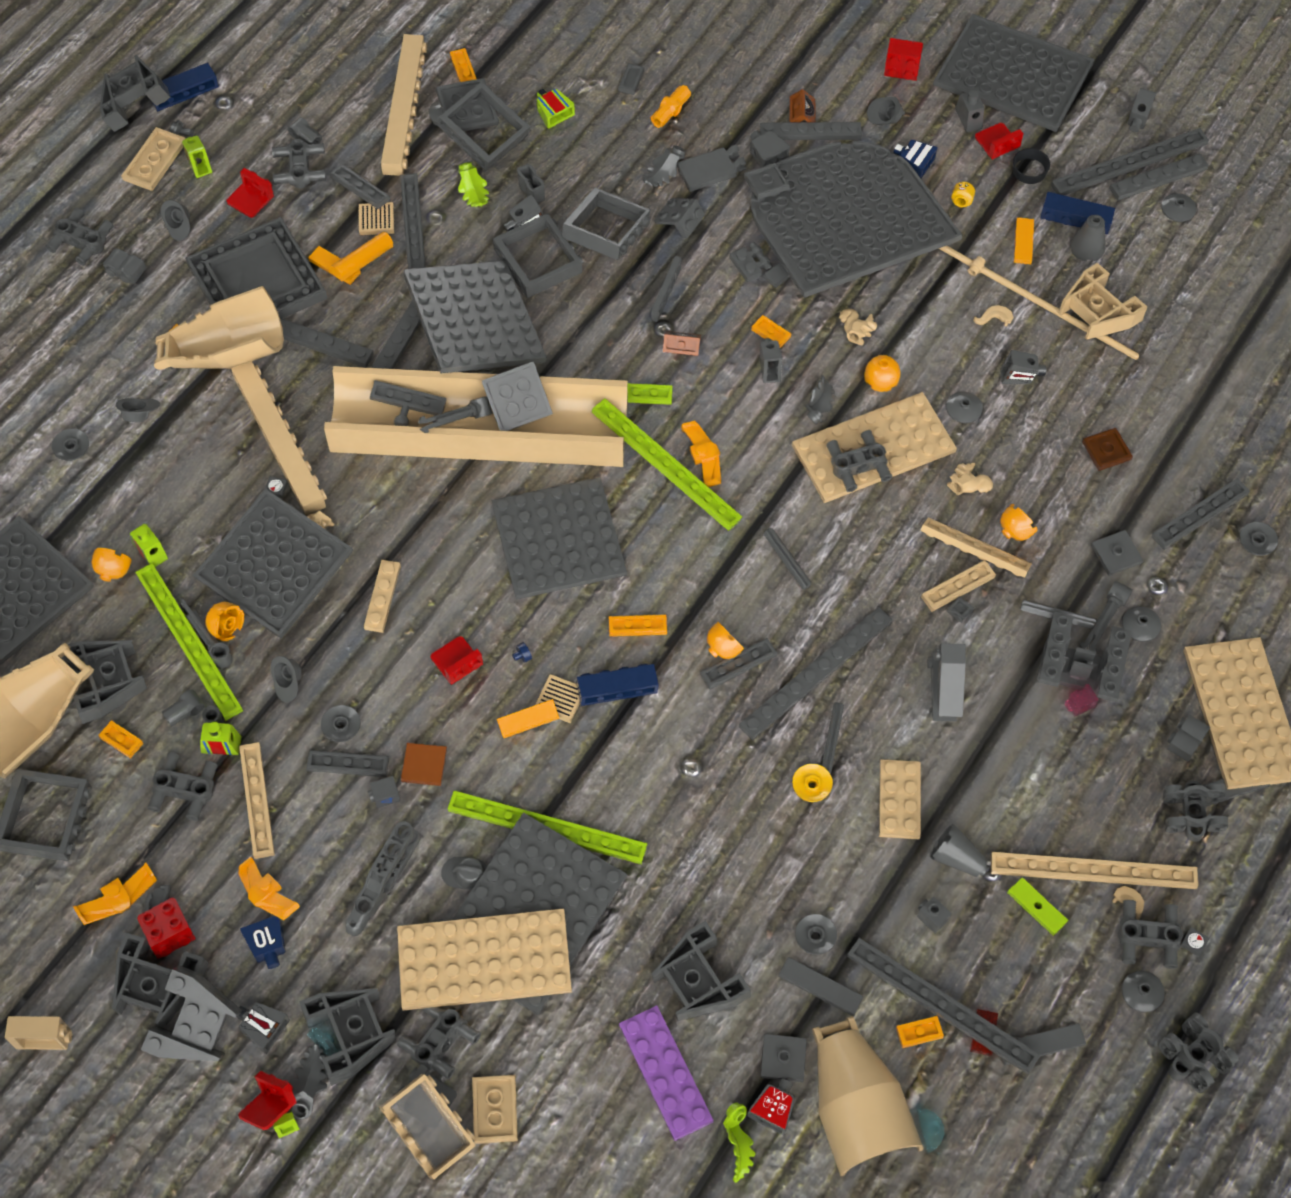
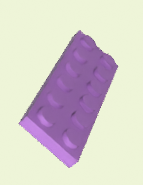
[619,1006,714,1141]

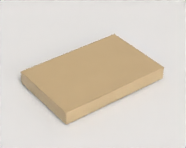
[472,1075,518,1144]

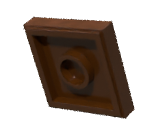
[1082,428,1133,471]

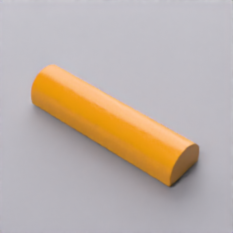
[330,231,393,281]

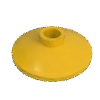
[792,764,833,802]

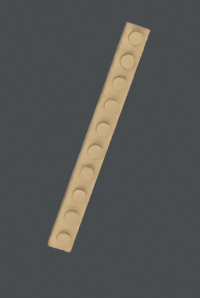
[991,852,1198,889]

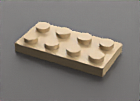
[121,127,186,191]
[879,759,921,839]

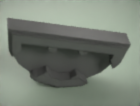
[145,885,171,911]

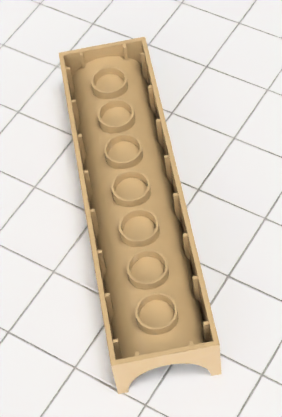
[324,366,628,467]

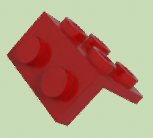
[975,123,1024,160]
[226,168,274,218]
[430,636,483,685]
[137,898,196,959]
[238,1071,297,1130]

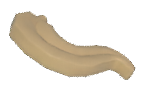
[973,305,1014,326]
[1112,886,1144,920]

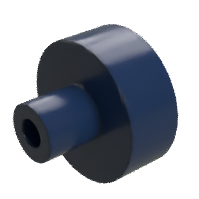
[512,642,532,663]

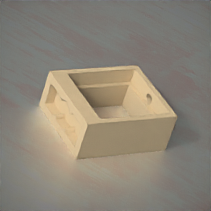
[5,1016,72,1050]

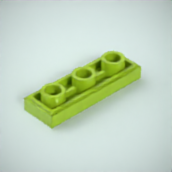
[1007,877,1068,936]

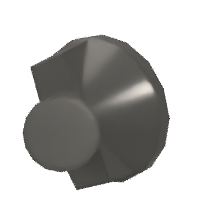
[169,120,194,136]

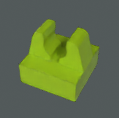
[273,1112,300,1138]

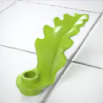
[458,162,489,207]
[723,1102,755,1183]

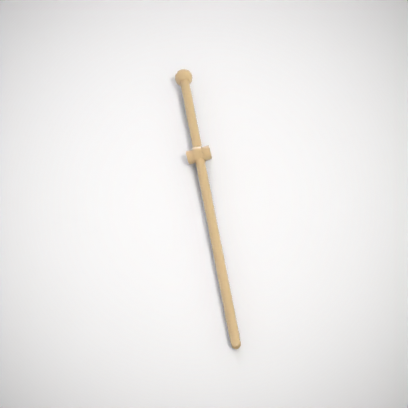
[938,245,1139,360]

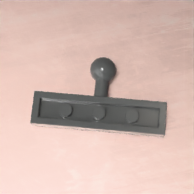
[370,380,446,426]

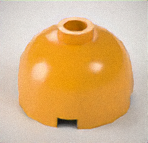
[864,355,901,392]
[1000,504,1038,541]
[91,548,132,582]
[205,602,244,641]
[707,622,744,659]

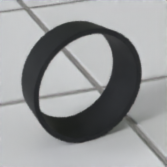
[1013,148,1050,184]

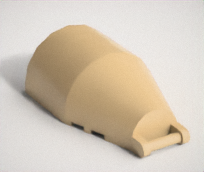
[154,286,284,370]
[0,643,94,779]
[812,1016,924,1176]

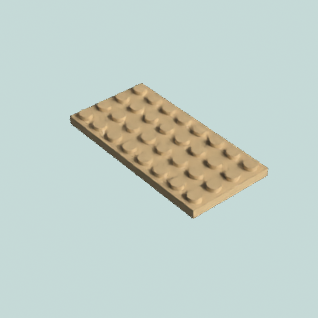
[792,392,957,503]
[1183,637,1291,790]
[397,909,572,1011]

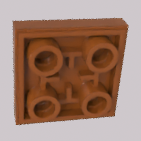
[401,743,447,786]

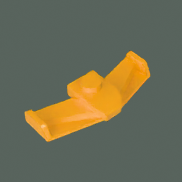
[681,421,721,487]
[238,857,300,920]
[73,862,157,925]

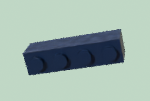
[151,62,219,112]
[1040,192,1115,234]
[576,664,659,706]

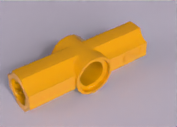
[651,85,691,128]

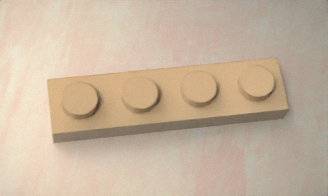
[364,560,401,633]
[921,560,996,612]

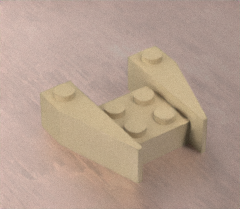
[1058,263,1147,340]

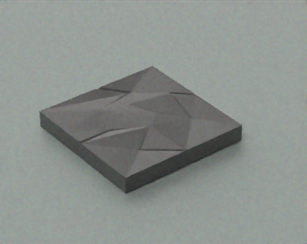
[185,217,328,318]

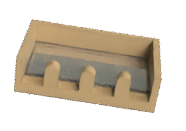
[379,1074,476,1179]

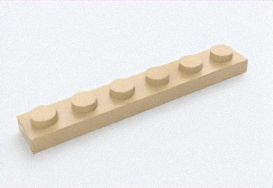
[921,517,1032,578]
[239,742,275,859]

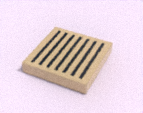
[359,202,394,235]
[535,674,580,723]

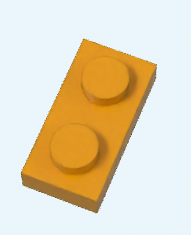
[752,315,791,348]
[98,720,143,759]
[896,1016,944,1048]

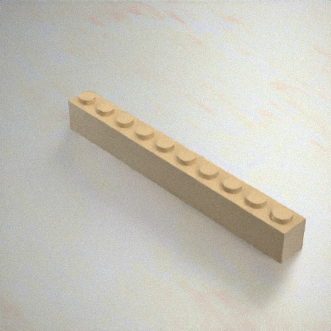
[381,34,427,176]
[231,361,327,516]

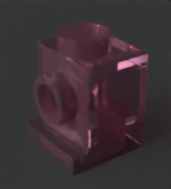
[1065,684,1099,717]

